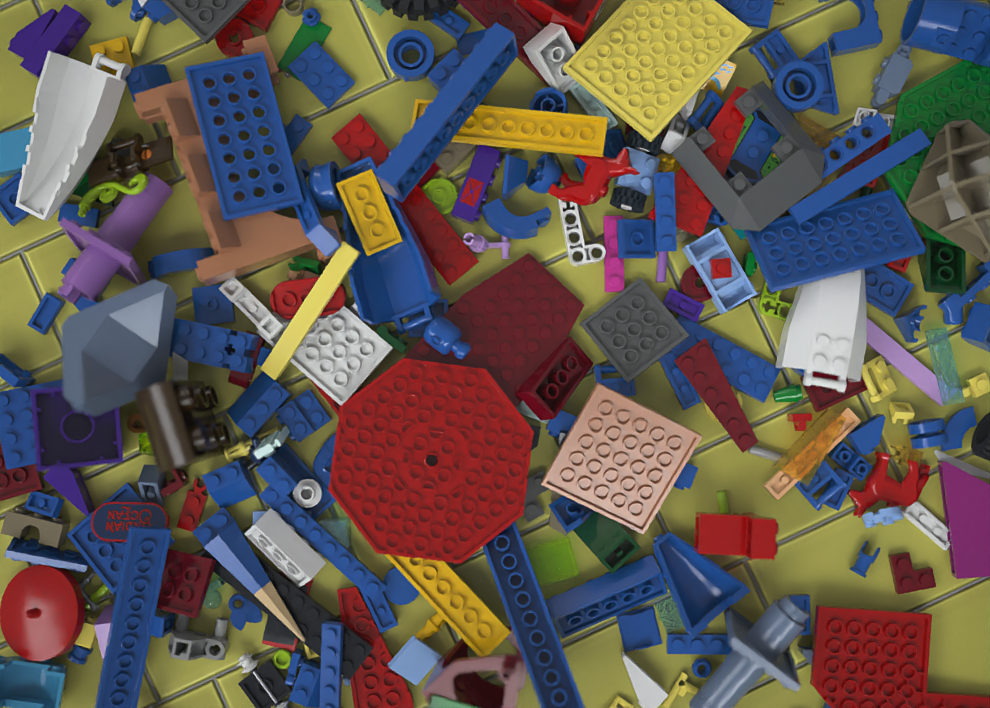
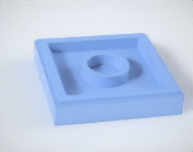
[388,635,442,686]

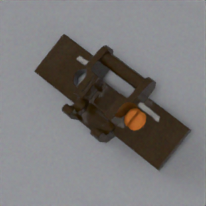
[88,133,174,187]

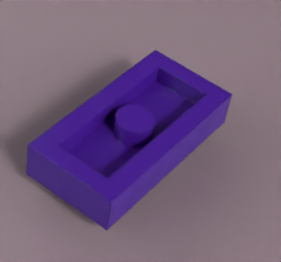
[663,288,705,323]

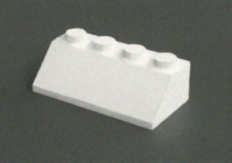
[244,508,326,588]

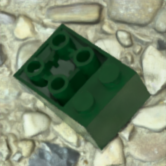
[573,511,641,574]

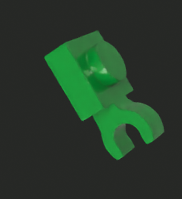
[288,256,323,276]

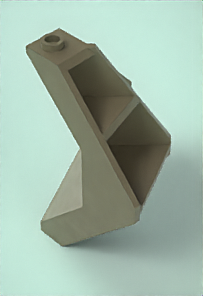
[905,119,990,263]

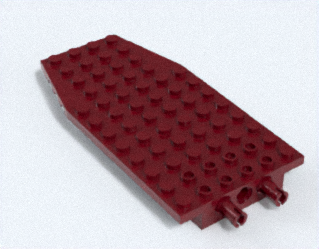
[404,253,584,466]

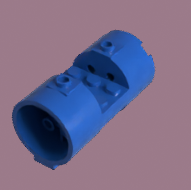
[900,0,990,68]

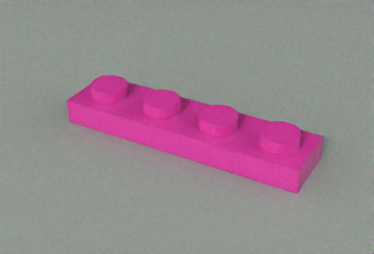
[603,216,624,292]

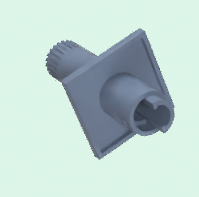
[689,595,810,708]

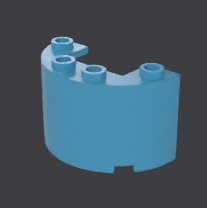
[0,656,67,708]

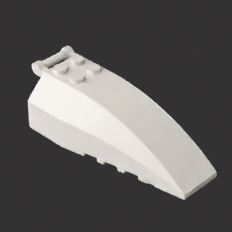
[16,51,131,221]
[775,269,867,392]

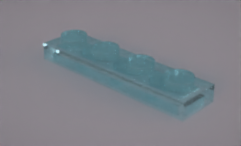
[925,327,965,406]

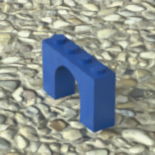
[818,0,883,57]

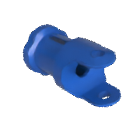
[850,541,880,578]

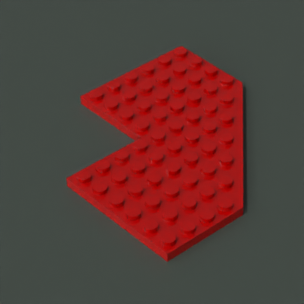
[810,605,990,708]

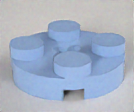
[862,507,904,528]

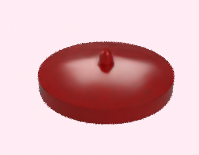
[0,565,85,661]

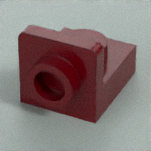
[160,468,189,497]

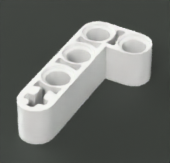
[558,199,606,267]

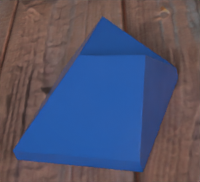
[502,155,528,201]

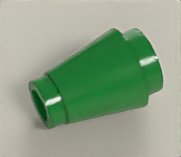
[773,384,803,403]

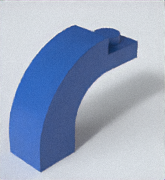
[482,198,551,239]
[148,247,215,280]

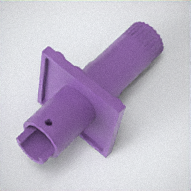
[57,172,173,305]

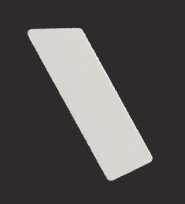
[173,352,188,380]

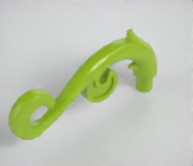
[78,173,149,217]

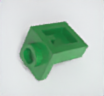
[742,250,757,278]

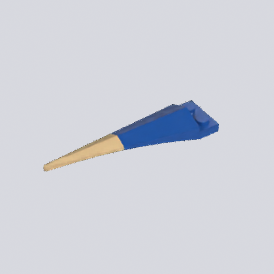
[192,507,305,642]

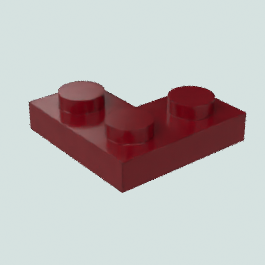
[888,552,936,595]

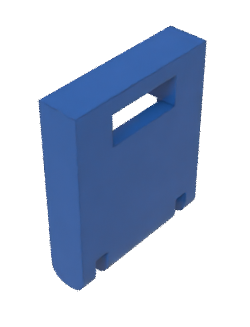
[0,354,36,387]

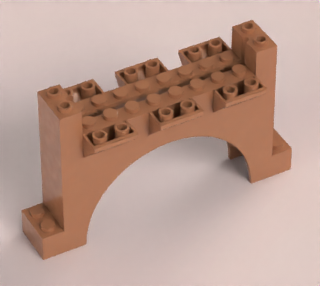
[133,35,343,286]

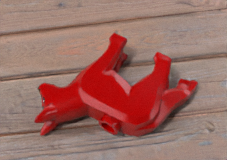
[548,148,640,206]
[847,451,931,518]

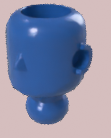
[424,316,471,360]

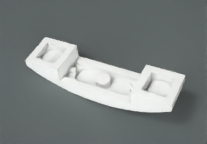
[219,277,284,340]

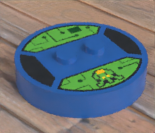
[725,108,783,186]

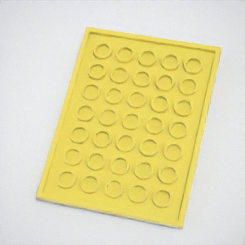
[563,0,753,142]

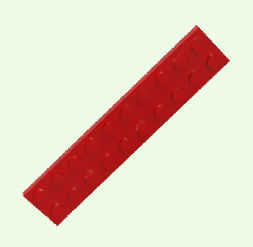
[331,113,480,286]

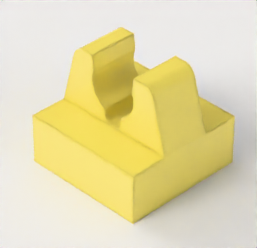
[889,401,915,424]

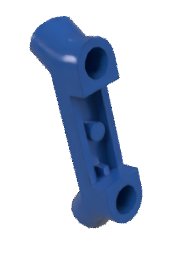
[937,261,990,325]

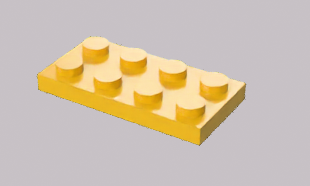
[335,169,403,256]

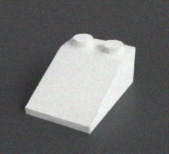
[523,23,577,94]

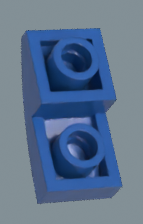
[828,441,873,481]

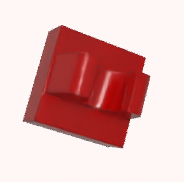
[787,413,812,431]

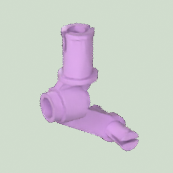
[463,232,511,259]

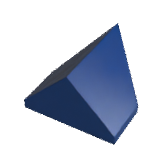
[893,305,927,343]
[548,496,594,533]

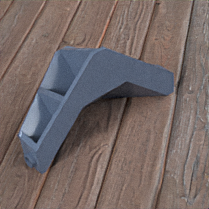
[61,279,177,416]

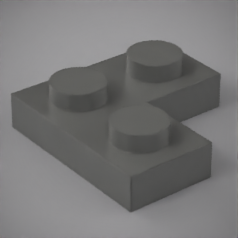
[523,470,549,522]

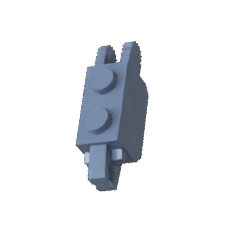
[870,44,913,109]

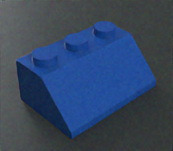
[227,372,294,438]

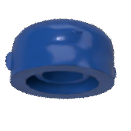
[386,29,435,82]
[771,61,824,113]
[308,161,341,211]

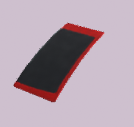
[262,570,314,652]

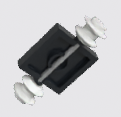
[237,652,293,708]

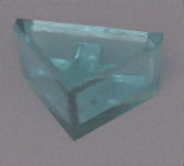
[318,517,351,549]

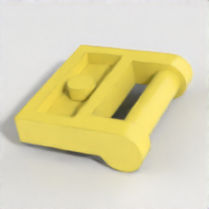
[861,355,897,403]

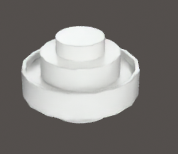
[293,479,323,508]

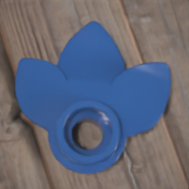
[229,594,262,631]

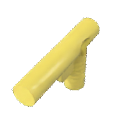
[662,671,699,708]

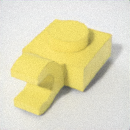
[956,372,990,398]

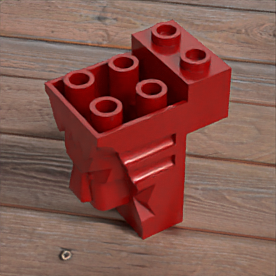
[694,512,779,560]

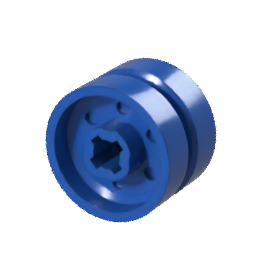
[907,418,949,449]

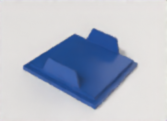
[616,606,662,652]

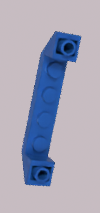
[294,158,342,257]

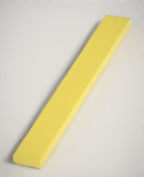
[260,241,360,380]

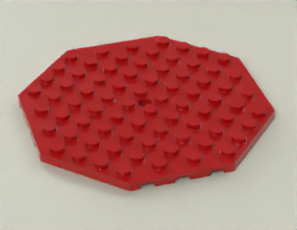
[328,358,534,564]

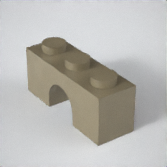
[1,507,71,548]

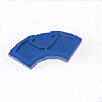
[940,406,977,451]

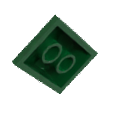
[918,237,966,295]

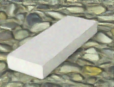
[902,501,951,551]

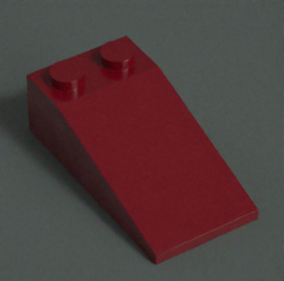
[517,336,594,420]

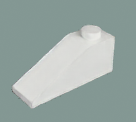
[620,651,668,708]

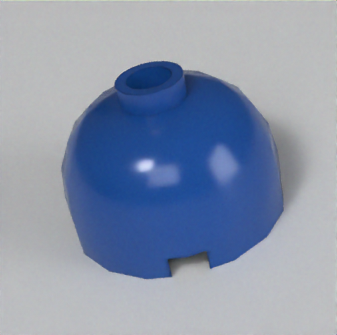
[529,87,568,114]
[526,154,561,194]

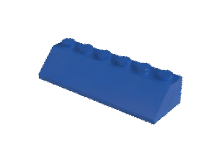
[546,555,668,638]

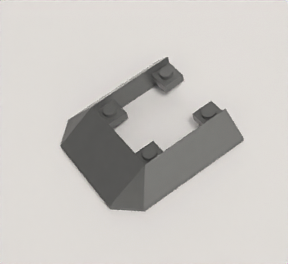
[671,81,825,232]

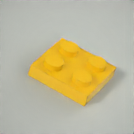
[89,36,136,76]

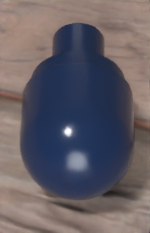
[249,437,265,463]

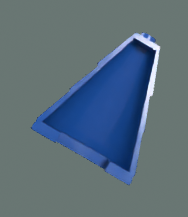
[652,532,750,639]

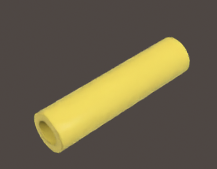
[131,17,153,56]

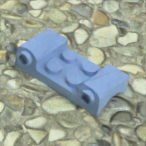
[682,227,757,315]

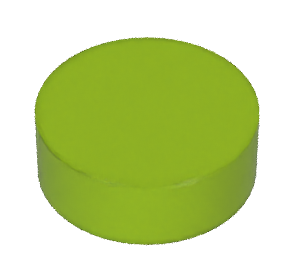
[273,649,292,669]

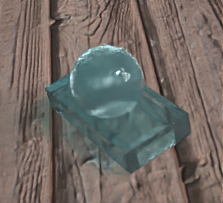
[203,577,227,609]

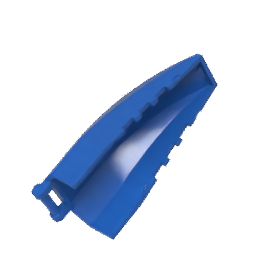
[336,156,442,335]

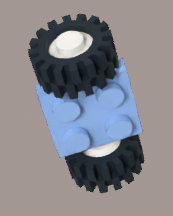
[610,130,663,213]

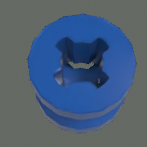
[67,644,93,665]

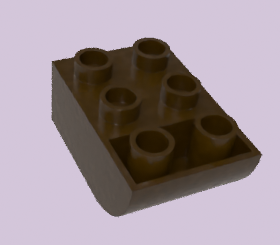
[134,380,231,473]

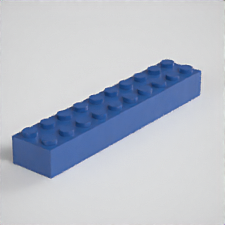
[375,22,518,203]
[483,521,585,708]

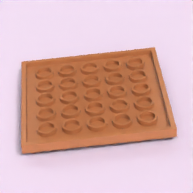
[541,382,702,535]

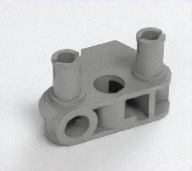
[168,614,229,661]

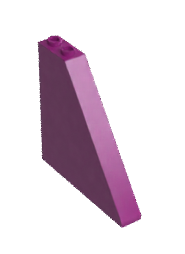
[937,461,990,579]

